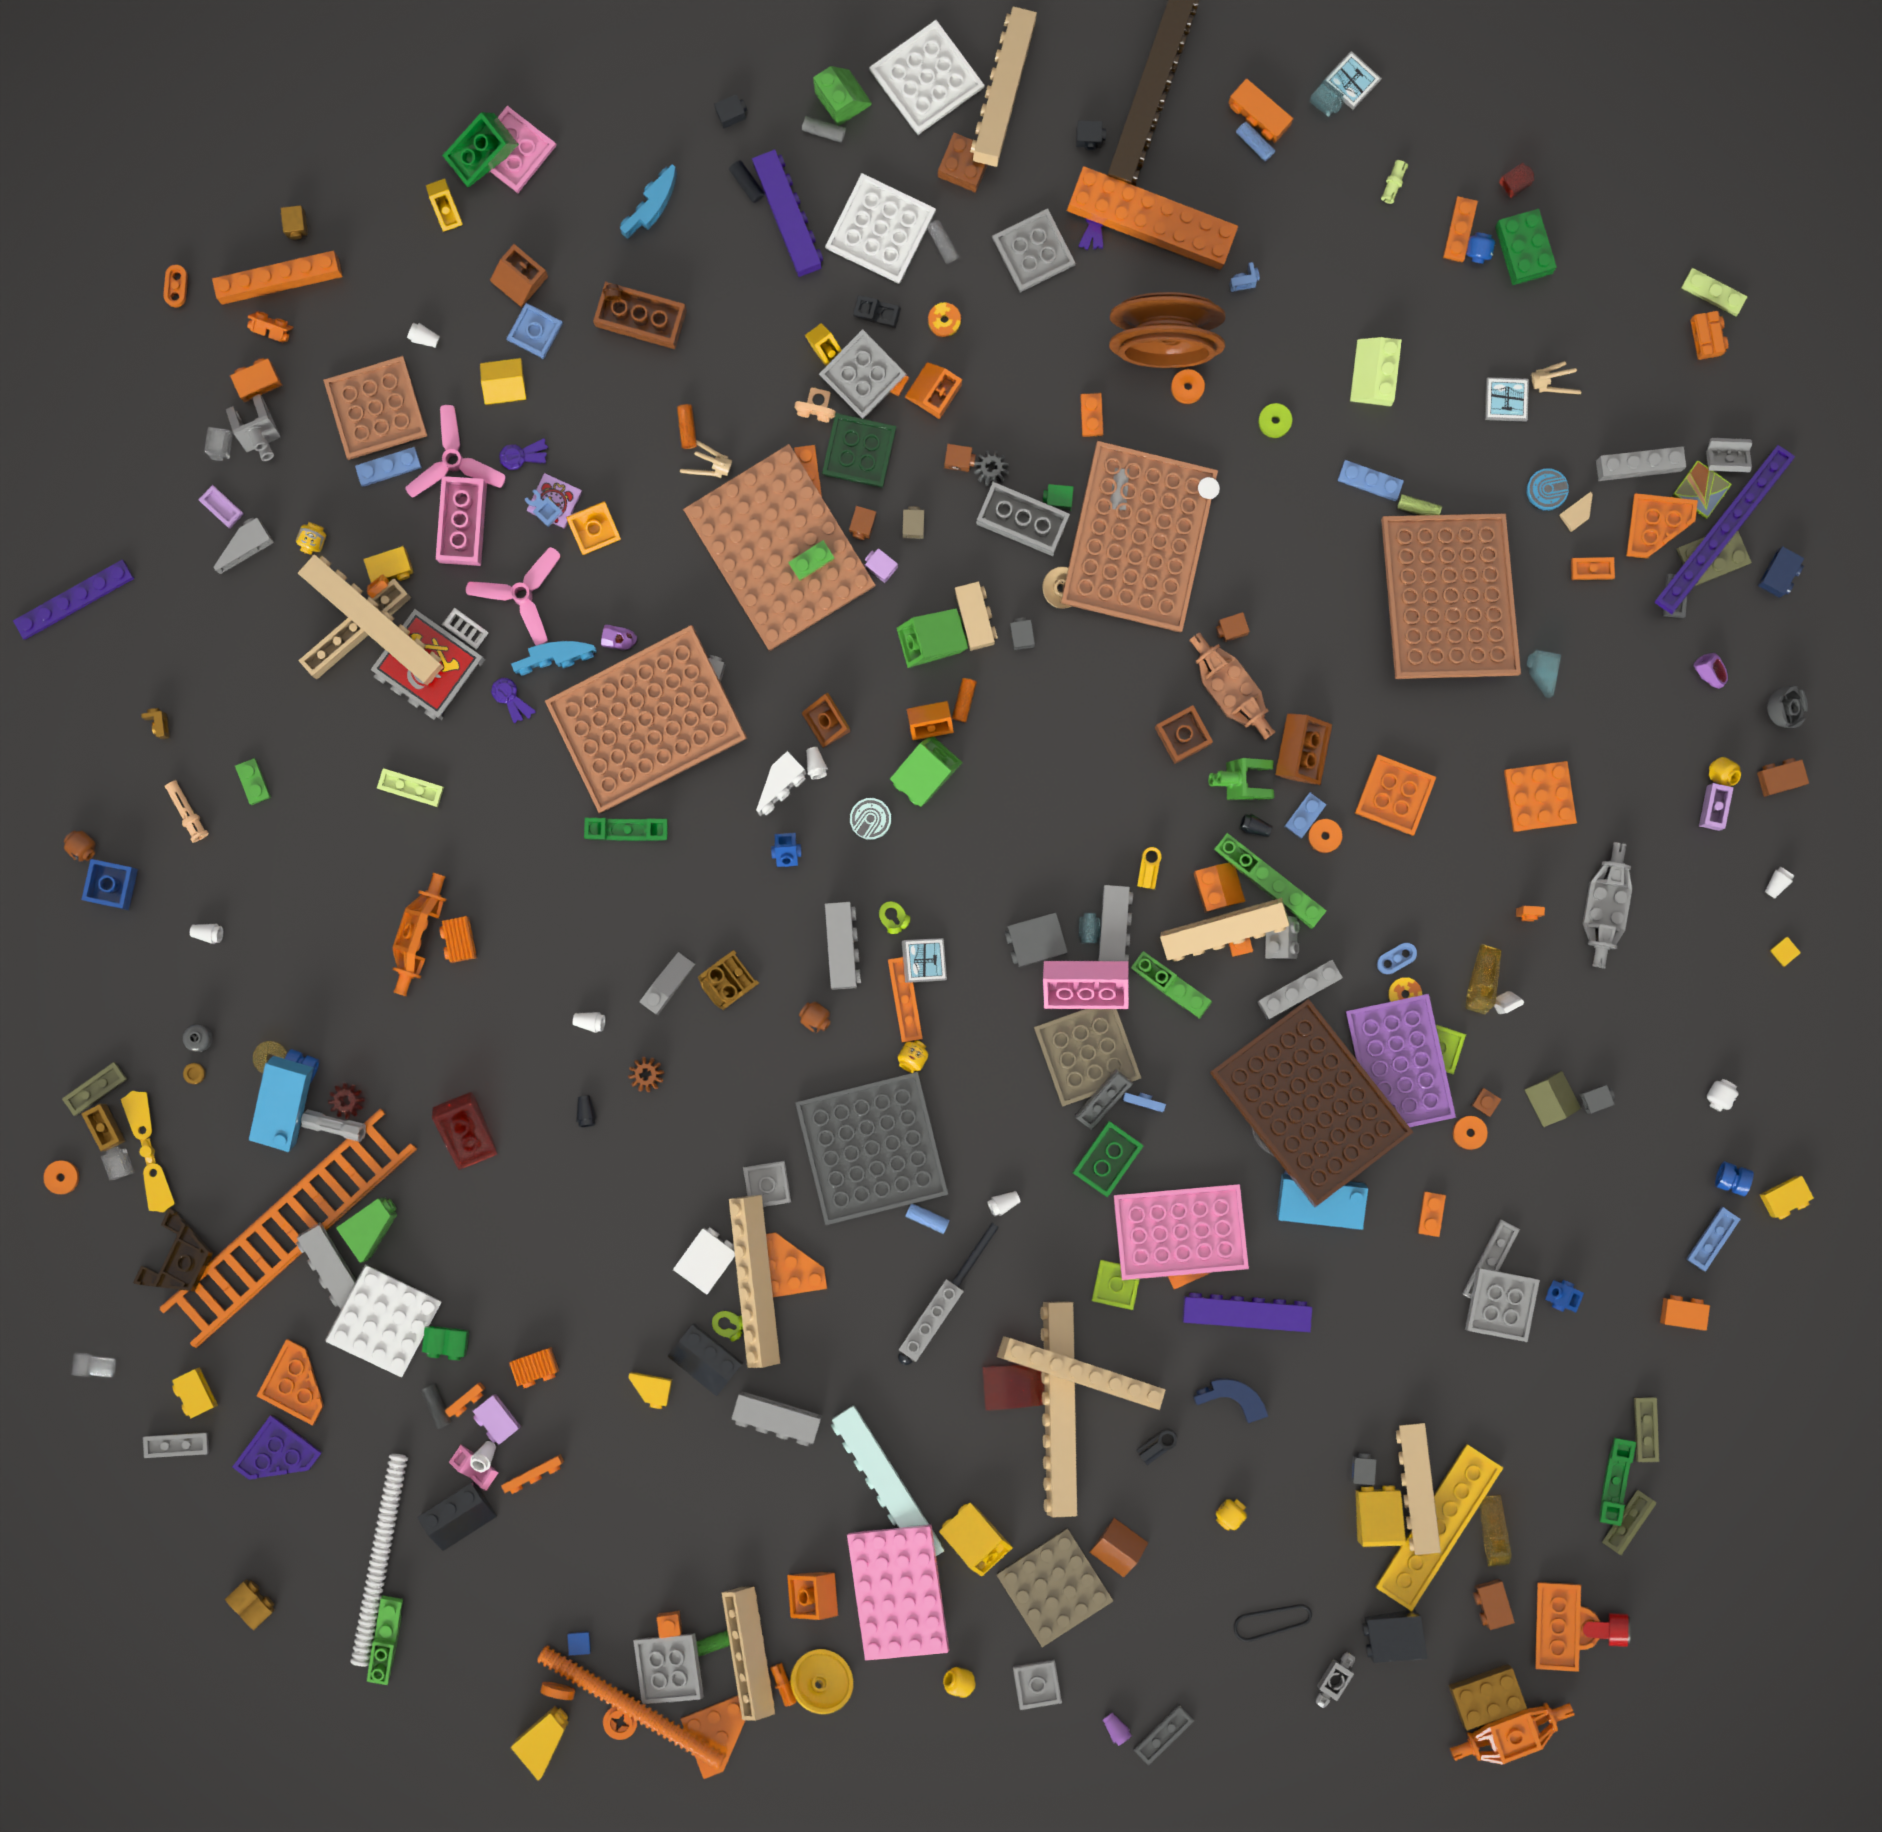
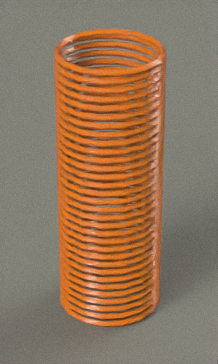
[677,404,697,449]
[952,678,977,722]

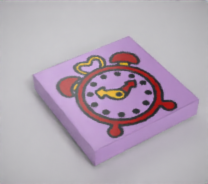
[527,473,582,529]

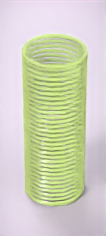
[1398,494,1442,516]

